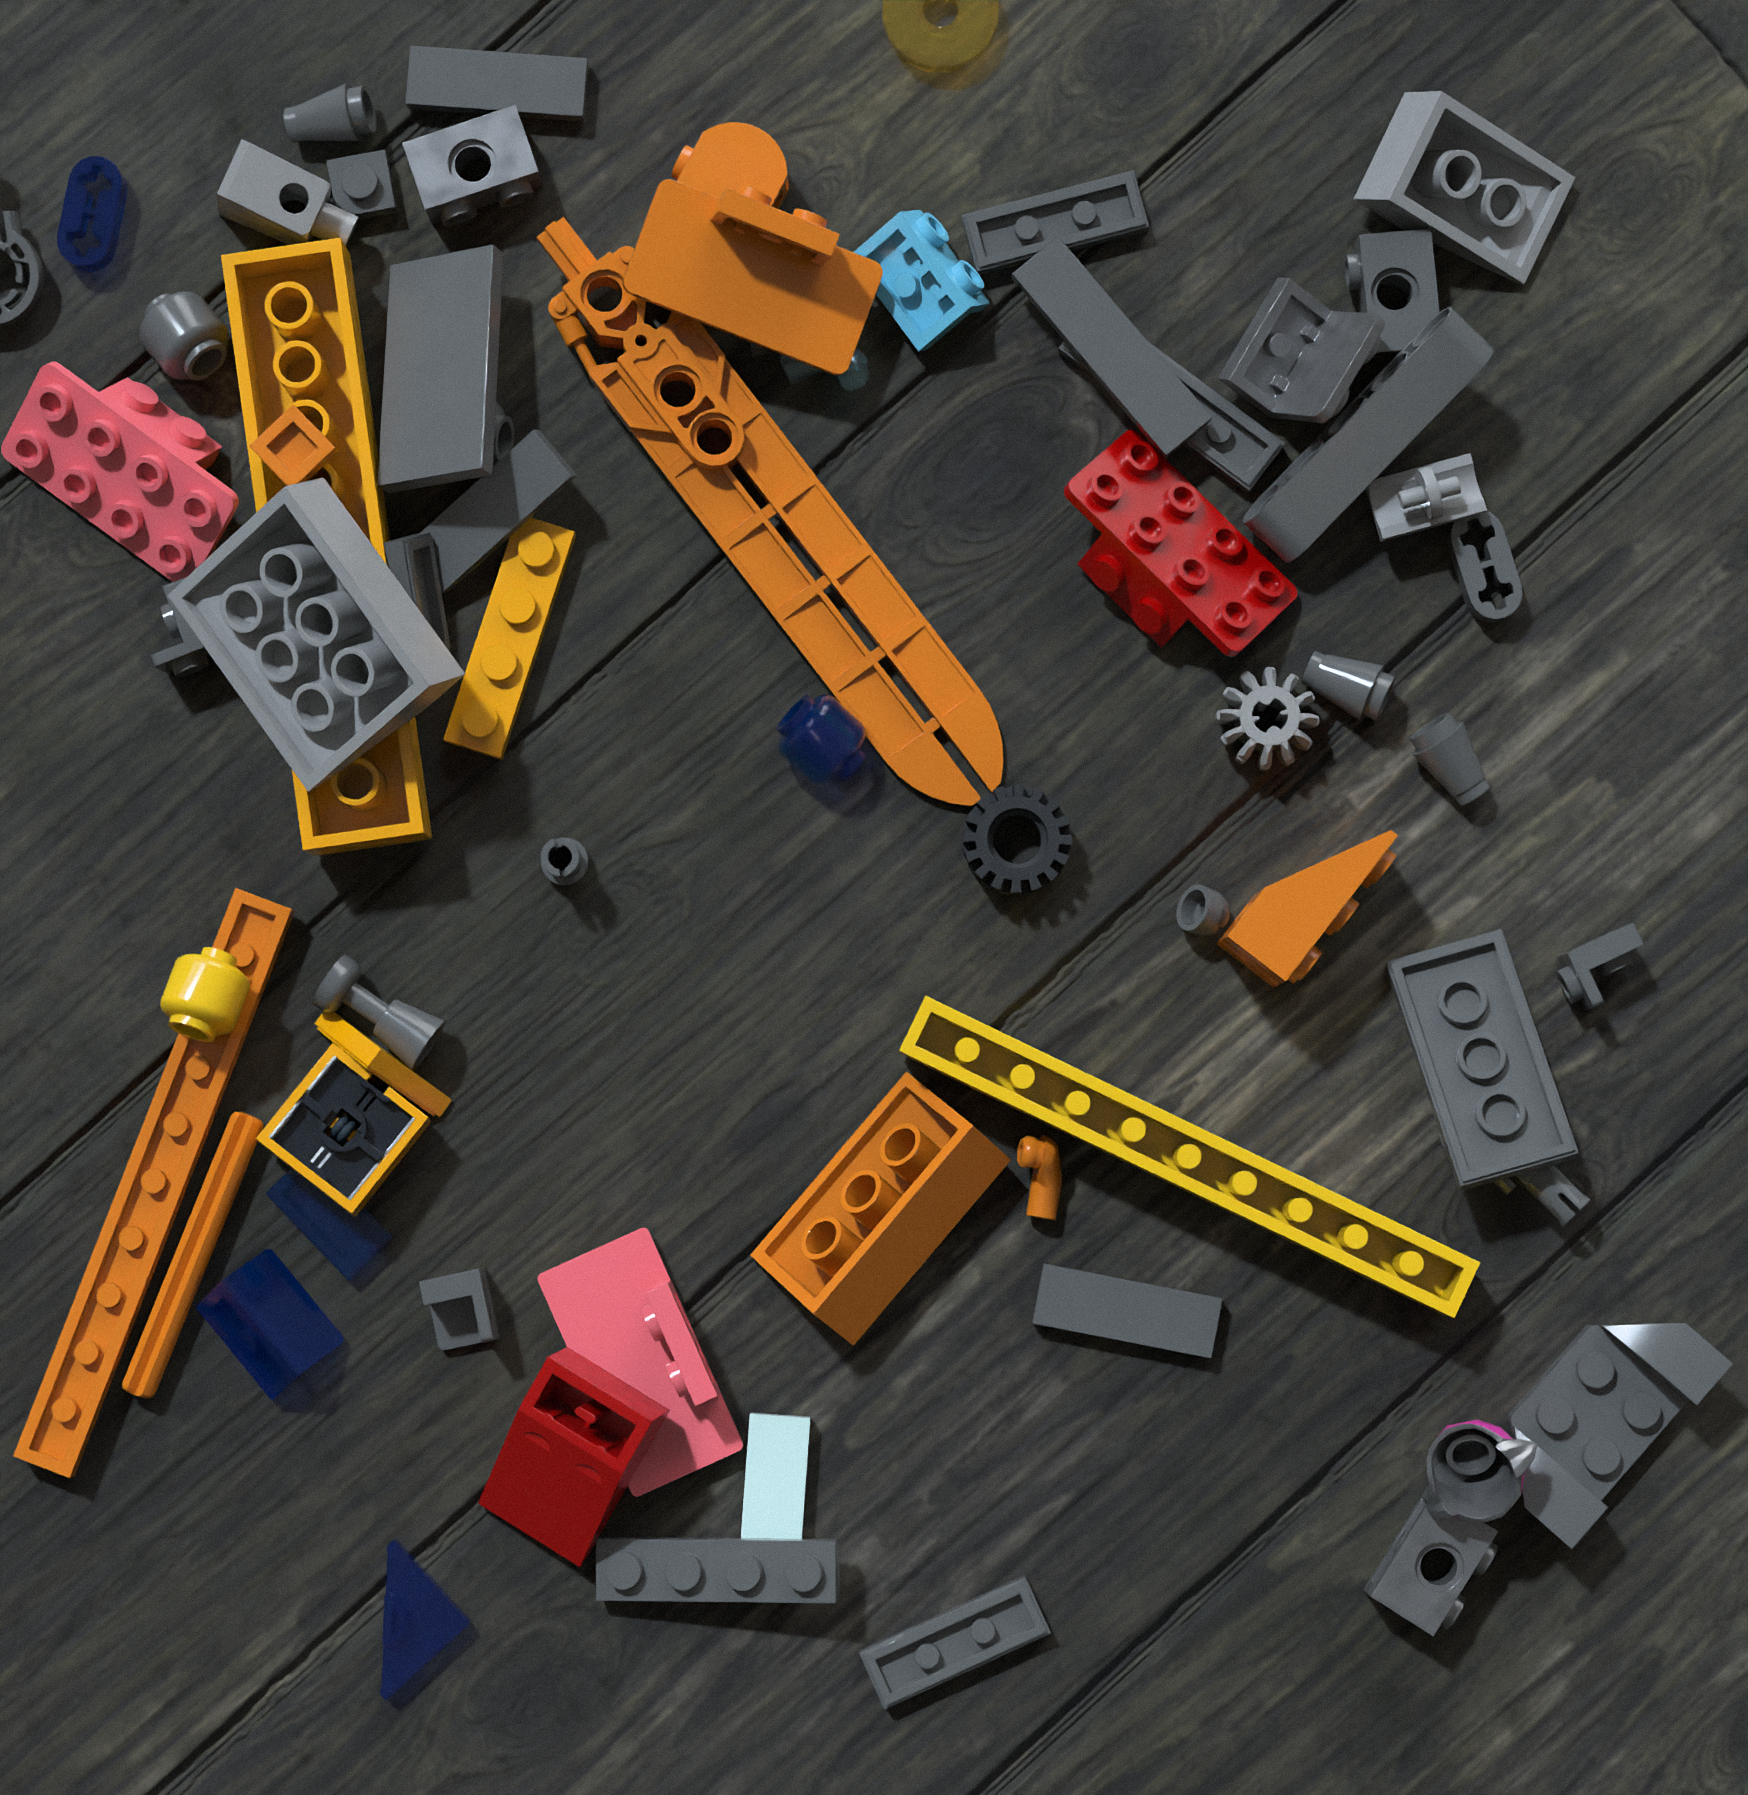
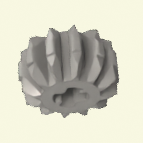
[1215,667,1319,771]

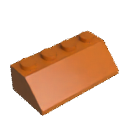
[750,1072,1011,1346]

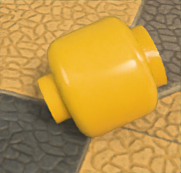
[160,947,250,1042]

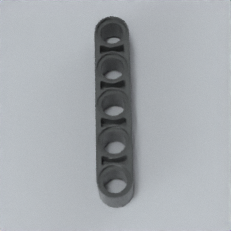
[1243,307,1494,563]

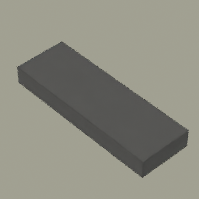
[405,46,589,122]
[961,170,1149,275]
[419,430,577,593]
[1032,1263,1223,1358]
[859,1575,1051,1710]

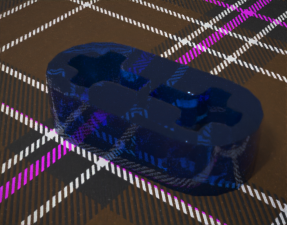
[57,156,127,272]

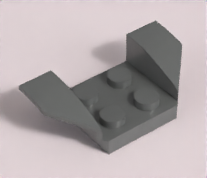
[1507,1323,1733,1549]

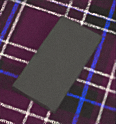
[377,245,504,493]
[1385,929,1579,1192]

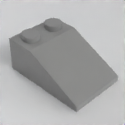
[1354,91,1576,284]

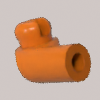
[1017,1135,1062,1220]

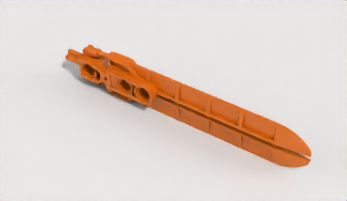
[536,217,1003,806]

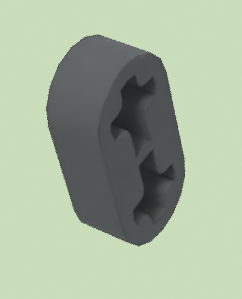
[1447,511,1523,623]

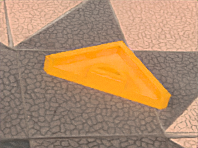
[314,1011,452,1117]

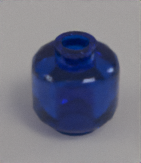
[776,694,866,784]

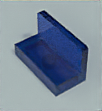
[195,1249,344,1401]

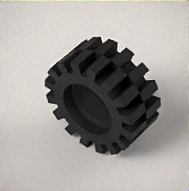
[962,784,1072,896]

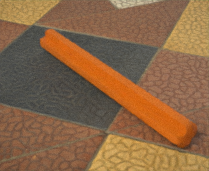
[122,1112,264,1399]

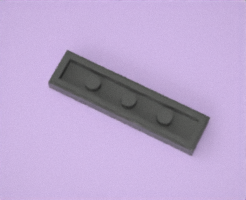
[1011,236,1212,459]
[1058,341,1285,494]

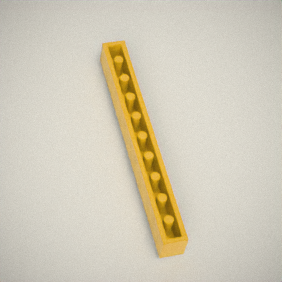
[899,996,1481,1318]

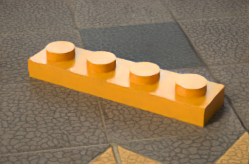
[443,518,576,760]

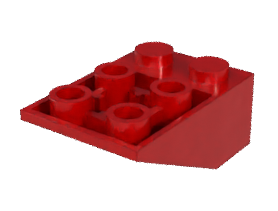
[478,1347,670,1567]

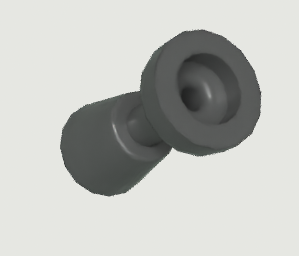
[312,954,446,1071]

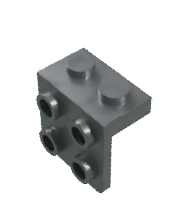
[1217,278,1385,423]

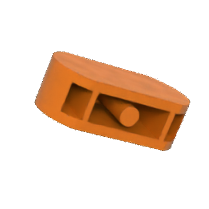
[671,122,789,209]

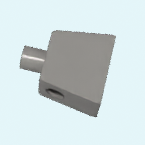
[217,139,359,246]

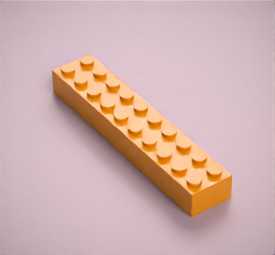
[221,238,432,856]

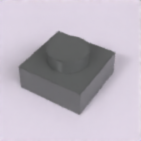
[326,150,398,220]

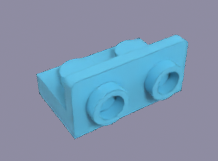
[854,210,990,352]

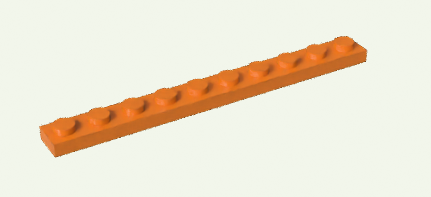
[13,888,295,1478]

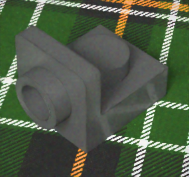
[151,578,211,677]
[1556,923,1644,1011]

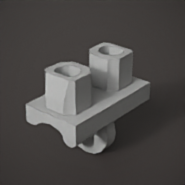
[1365,453,1487,542]

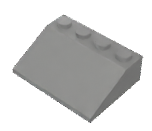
[167,478,465,792]

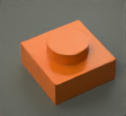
[249,404,339,486]

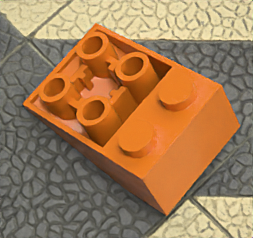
[1216,830,1398,988]

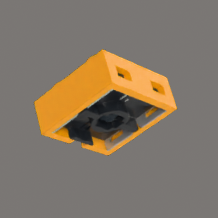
[256,1043,431,1217]

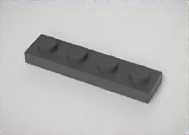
[596,1537,840,1603]

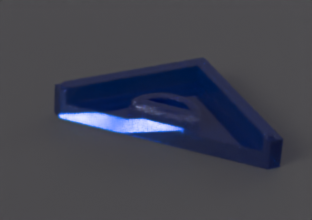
[380,1538,471,1700]

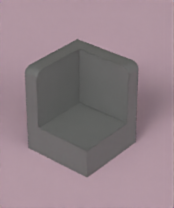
[419,1267,500,1350]

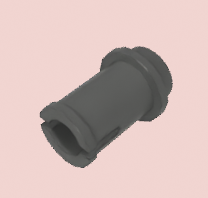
[540,837,589,885]

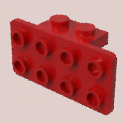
[1064,430,1297,657]

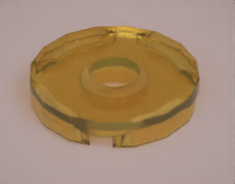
[882,0,999,72]

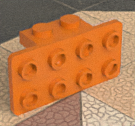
[622,179,883,375]

